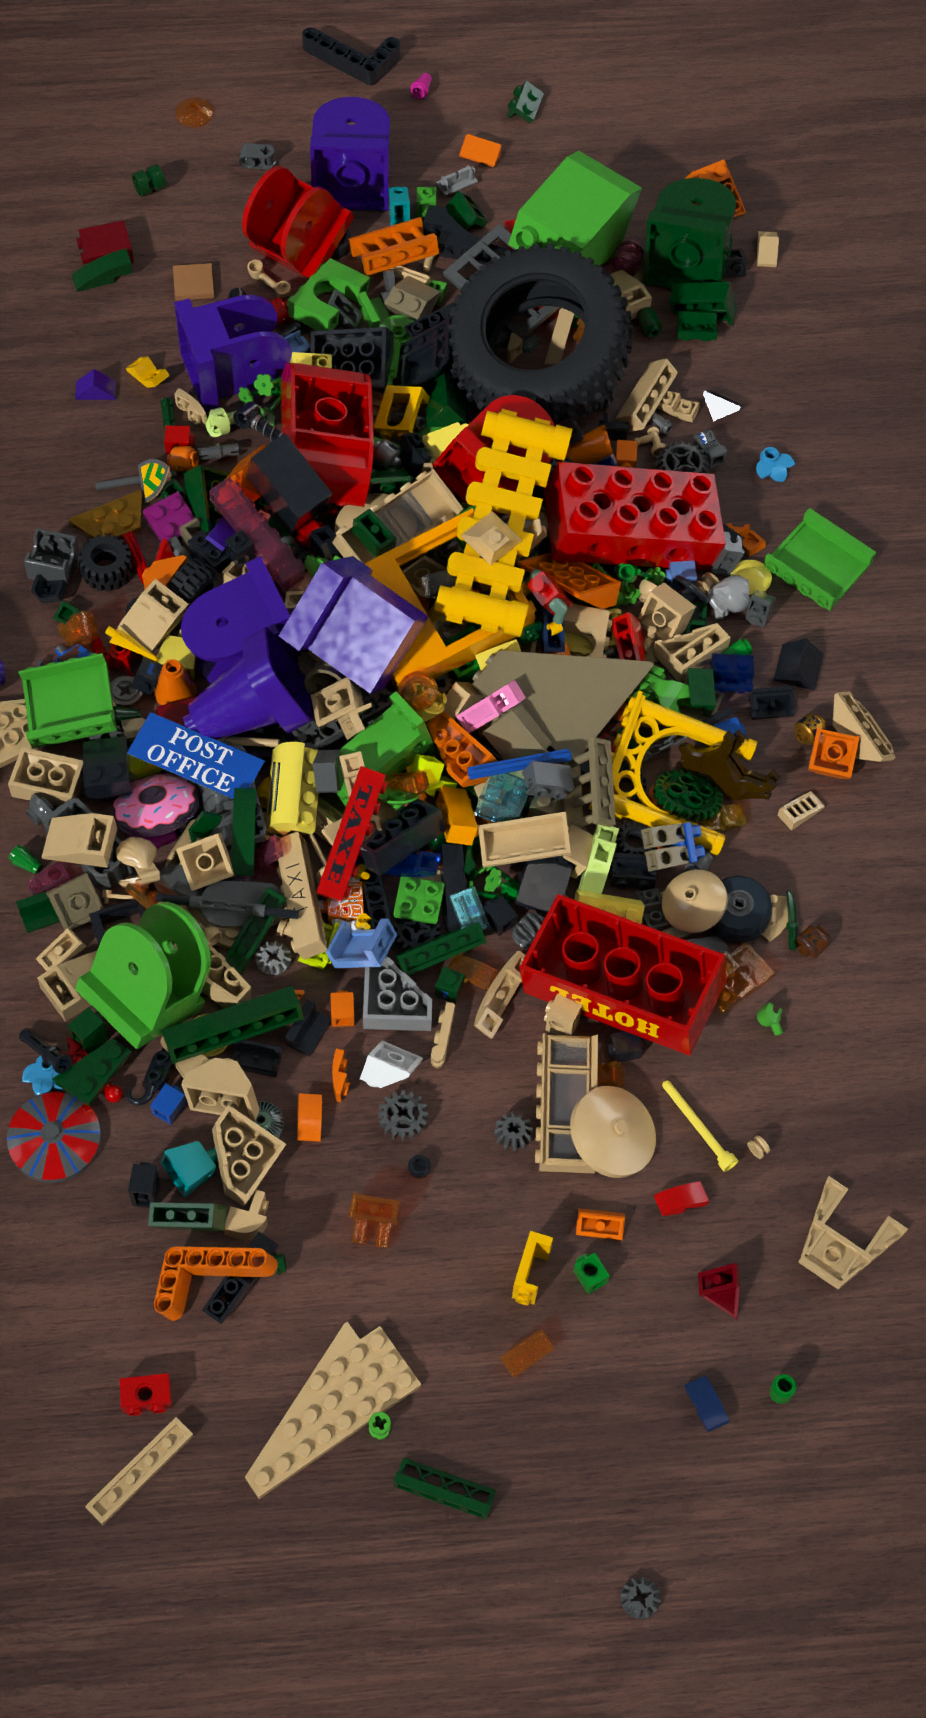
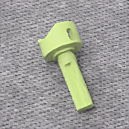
[205,405,261,437]

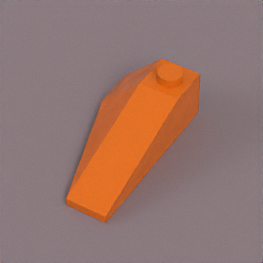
[427,711,497,787]

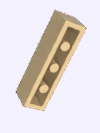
[615,358,678,432]

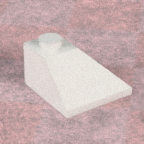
[360,1040,423,1088]

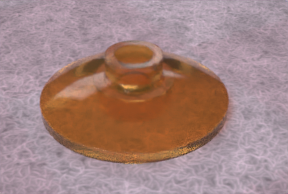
[176,98,213,127]

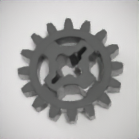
[378,1090,428,1141]

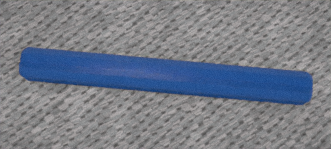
[467,749,572,780]

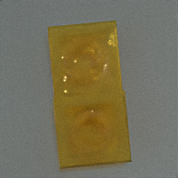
[698,804,747,832]

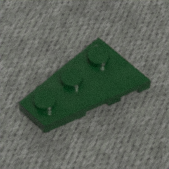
[52,1039,132,1107]

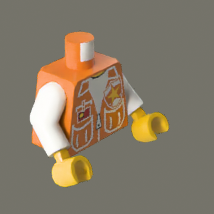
[319,864,372,930]

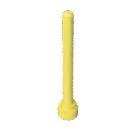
[662,1080,738,1172]

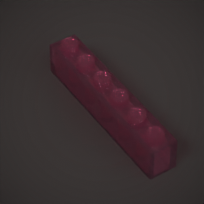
[210,477,305,591]

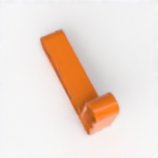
[154,1246,278,1321]

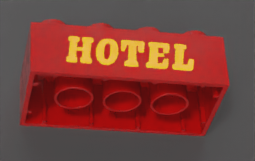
[519,894,727,1056]

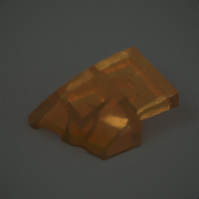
[718,941,776,1012]

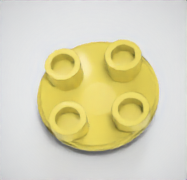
[731,560,772,595]

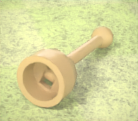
[180,905,222,946]

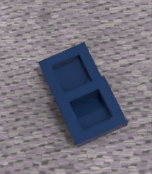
[684,1375,729,1432]

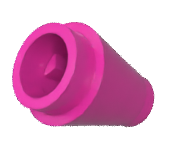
[410,73,432,99]

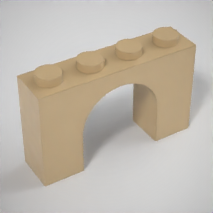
[564,604,612,658]

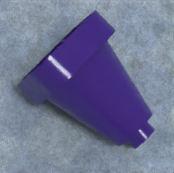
[183,627,314,740]

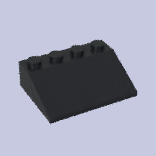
[311,327,394,388]

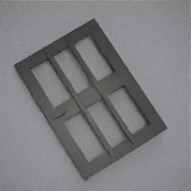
[443,224,560,339]

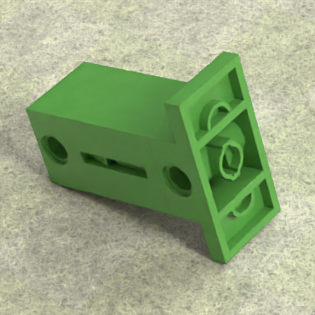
[337,691,437,806]

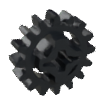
[393,918,441,952]

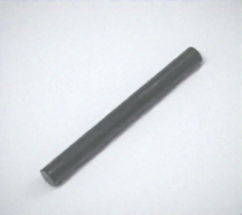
[95,470,177,491]

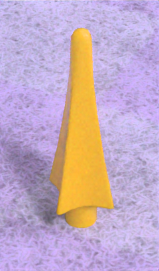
[105,626,158,661]

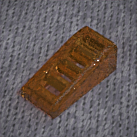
[384,771,429,794]

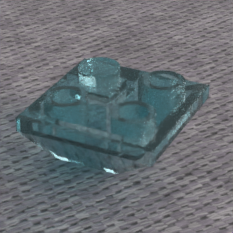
[475,773,530,822]

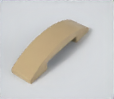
[339,751,381,842]
[474,951,525,1039]

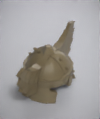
[297,652,360,694]

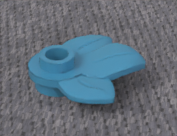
[756,447,795,482]
[22,1055,65,1096]

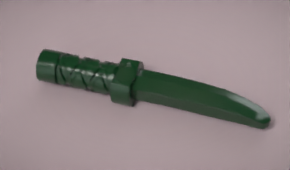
[786,890,799,951]

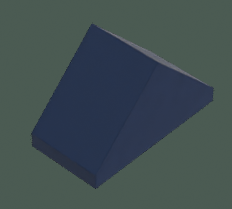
[540,609,565,652]

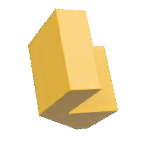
[126,356,170,388]

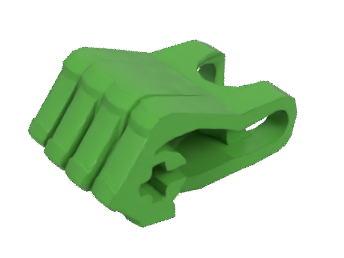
[626,665,697,728]

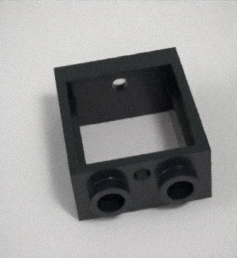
[89,897,149,945]

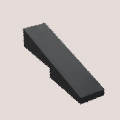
[437,844,466,933]

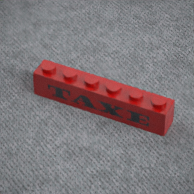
[316,766,388,903]

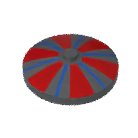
[7,1092,101,1183]

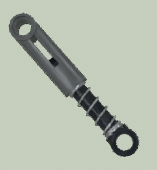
[233,402,282,442]

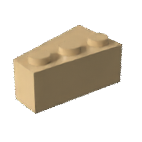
[653,623,731,683]

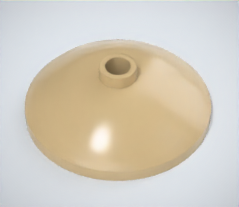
[662,869,728,933]

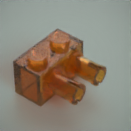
[349,1193,402,1248]

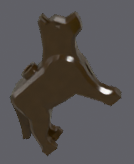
[678,730,781,800]

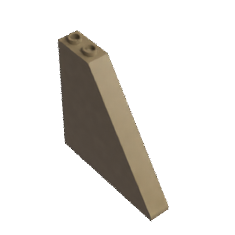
[472,650,654,754]

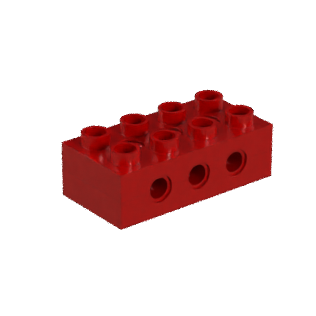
[543,462,726,570]

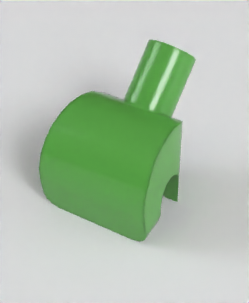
[757,1002,783,1036]

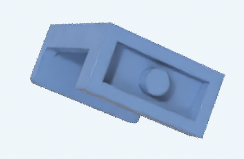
[326,919,397,968]

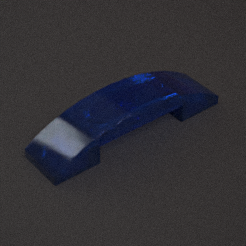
[355,851,442,877]

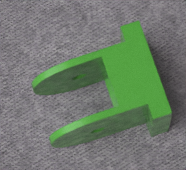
[75,902,211,1049]

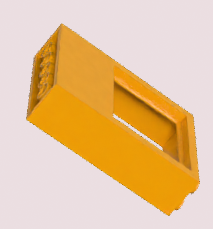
[365,508,536,697]

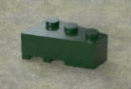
[669,281,737,326]

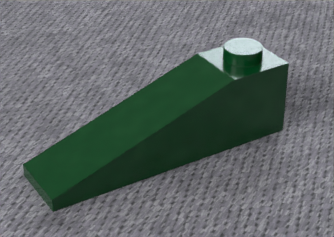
[184,465,230,534]

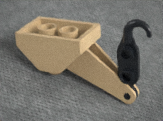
[126,1037,260,1121]

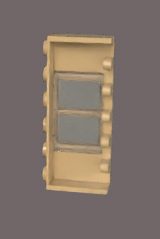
[332,469,463,564]

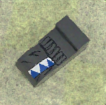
[693,429,727,470]

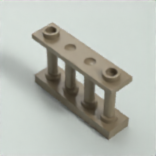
[561,737,616,830]

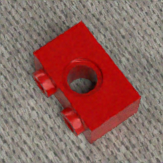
[119,1373,172,1416]

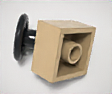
[638,575,709,641]

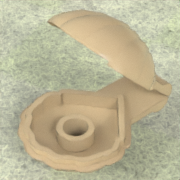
[116,837,160,893]

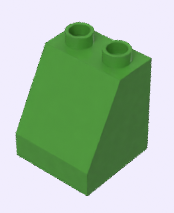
[508,151,642,266]

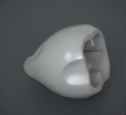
[707,575,750,620]

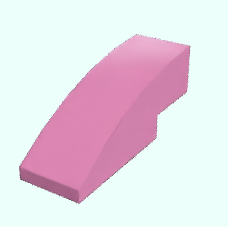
[456,680,526,733]

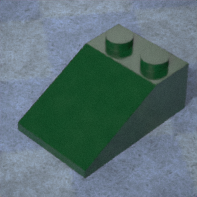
[368,468,411,495]

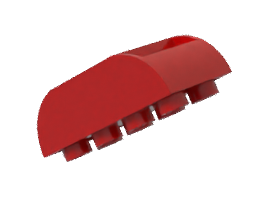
[281,362,374,507]

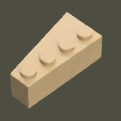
[173,937,251,1008]

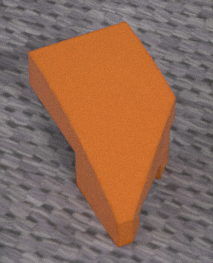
[726,523,766,557]

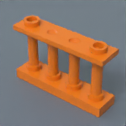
[349,217,439,276]

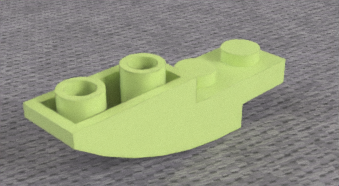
[578,825,619,894]

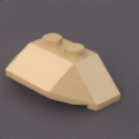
[833,691,896,762]

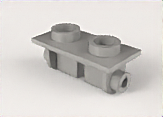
[436,165,478,196]

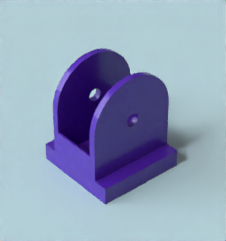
[310,97,390,211]
[174,295,292,413]
[181,556,307,684]

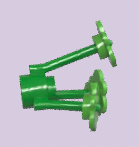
[238,374,281,426]
[614,563,666,606]
[467,865,519,903]

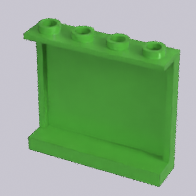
[764,508,876,611]
[18,653,117,749]

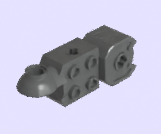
[25,794,133,891]

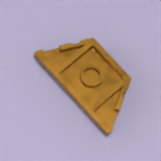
[68,490,143,540]

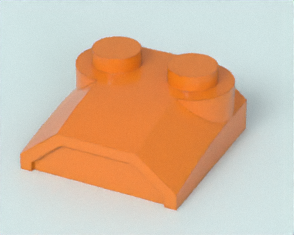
[808,727,860,779]

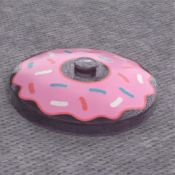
[112,773,199,837]

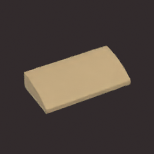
[478,812,571,868]

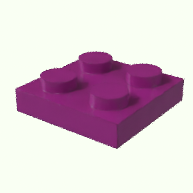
[143,491,195,544]

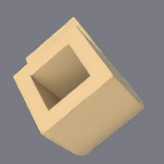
[224,1190,269,1240]

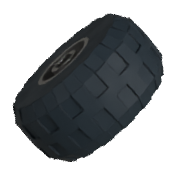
[710,875,772,943]

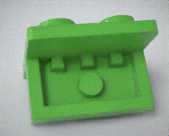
[393,876,444,924]

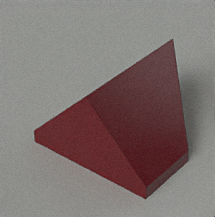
[698,1263,740,1320]

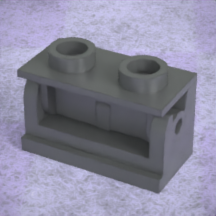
[522,761,575,800]

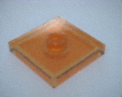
[125,883,159,909]

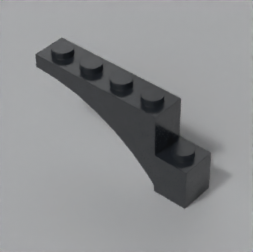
[424,205,514,265]

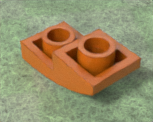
[332,1048,350,1103]
[296,1093,322,1142]

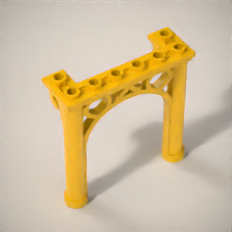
[588,691,757,855]

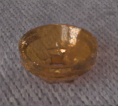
[398,671,438,711]

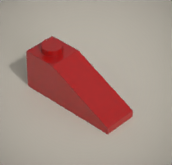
[611,612,645,661]

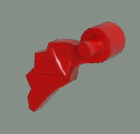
[92,635,109,659]

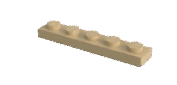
[85,1417,194,1526]

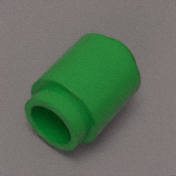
[769,1374,797,1404]

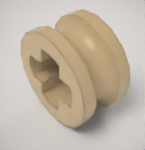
[747,1135,770,1159]

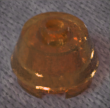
[57,611,99,648]

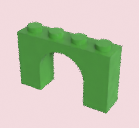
[287,258,370,331]

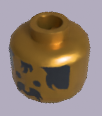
[794,713,826,745]

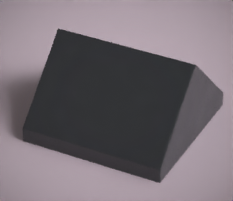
[773,638,823,691]

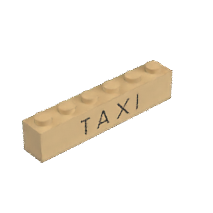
[273,831,328,960]

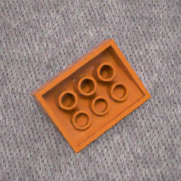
[517,552,621,610]

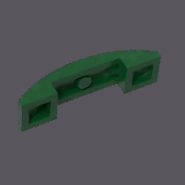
[232,788,257,877]

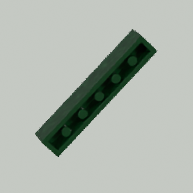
[161,986,304,1064]

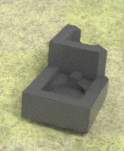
[379,269,395,309]

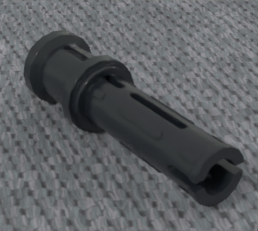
[19,1028,72,1074]

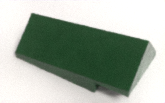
[424,364,467,427]

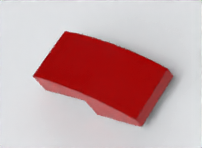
[654,1181,709,1216]

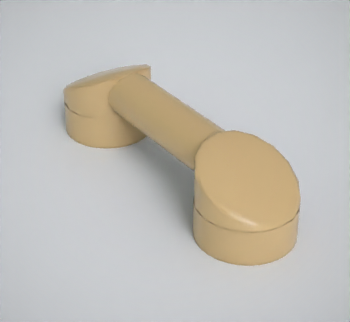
[247,259,291,298]

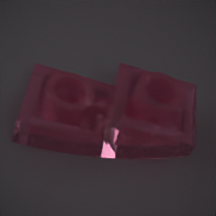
[251,835,284,880]

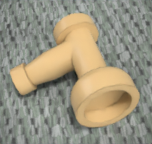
[634,427,666,458]

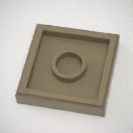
[46,872,104,931]

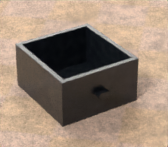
[246,433,332,535]

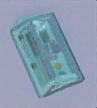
[449,886,490,931]

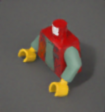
[522,569,573,636]

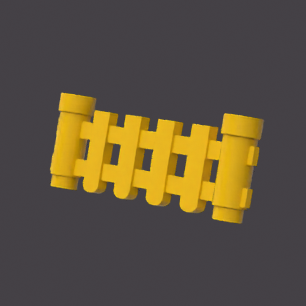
[434,409,573,637]

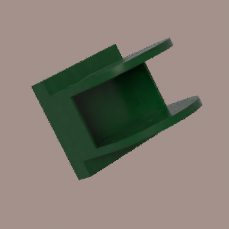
[644,178,736,288]

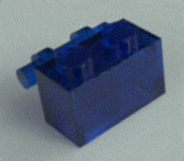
[709,653,754,694]

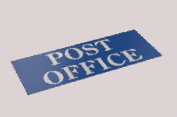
[127,712,265,799]

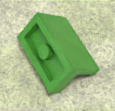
[358,291,390,328]

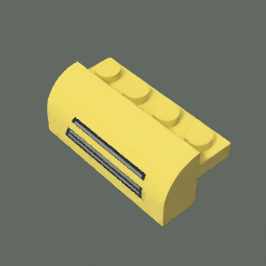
[265,742,318,835]

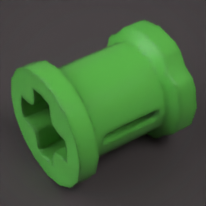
[369,1412,391,1440]

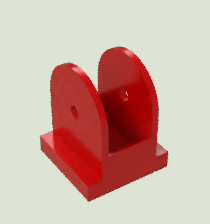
[242,166,355,280]
[432,395,555,516]

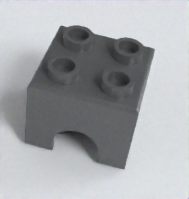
[24,528,79,587]

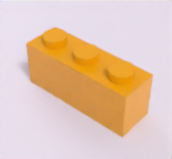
[435,786,479,846]

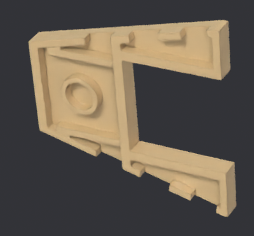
[798,1176,908,1290]

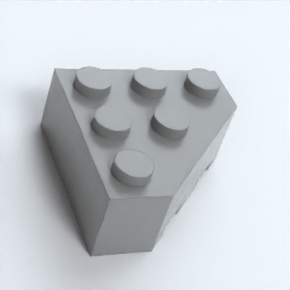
[363,956,432,1031]

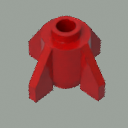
[106,643,143,677]

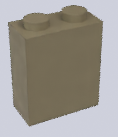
[482,703,552,760]

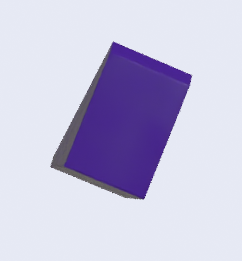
[75,369,117,400]

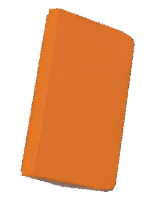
[459,134,501,167]
[576,1208,625,1240]

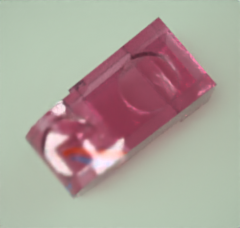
[27,861,71,896]

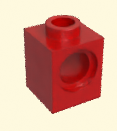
[164,425,195,454]

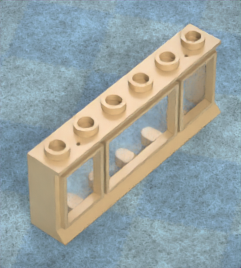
[535,1033,598,1173]

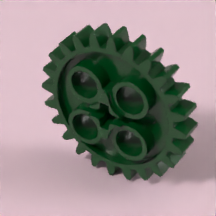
[653,769,724,823]

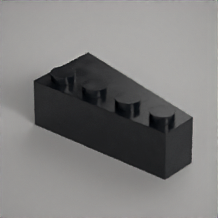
[360,798,446,875]

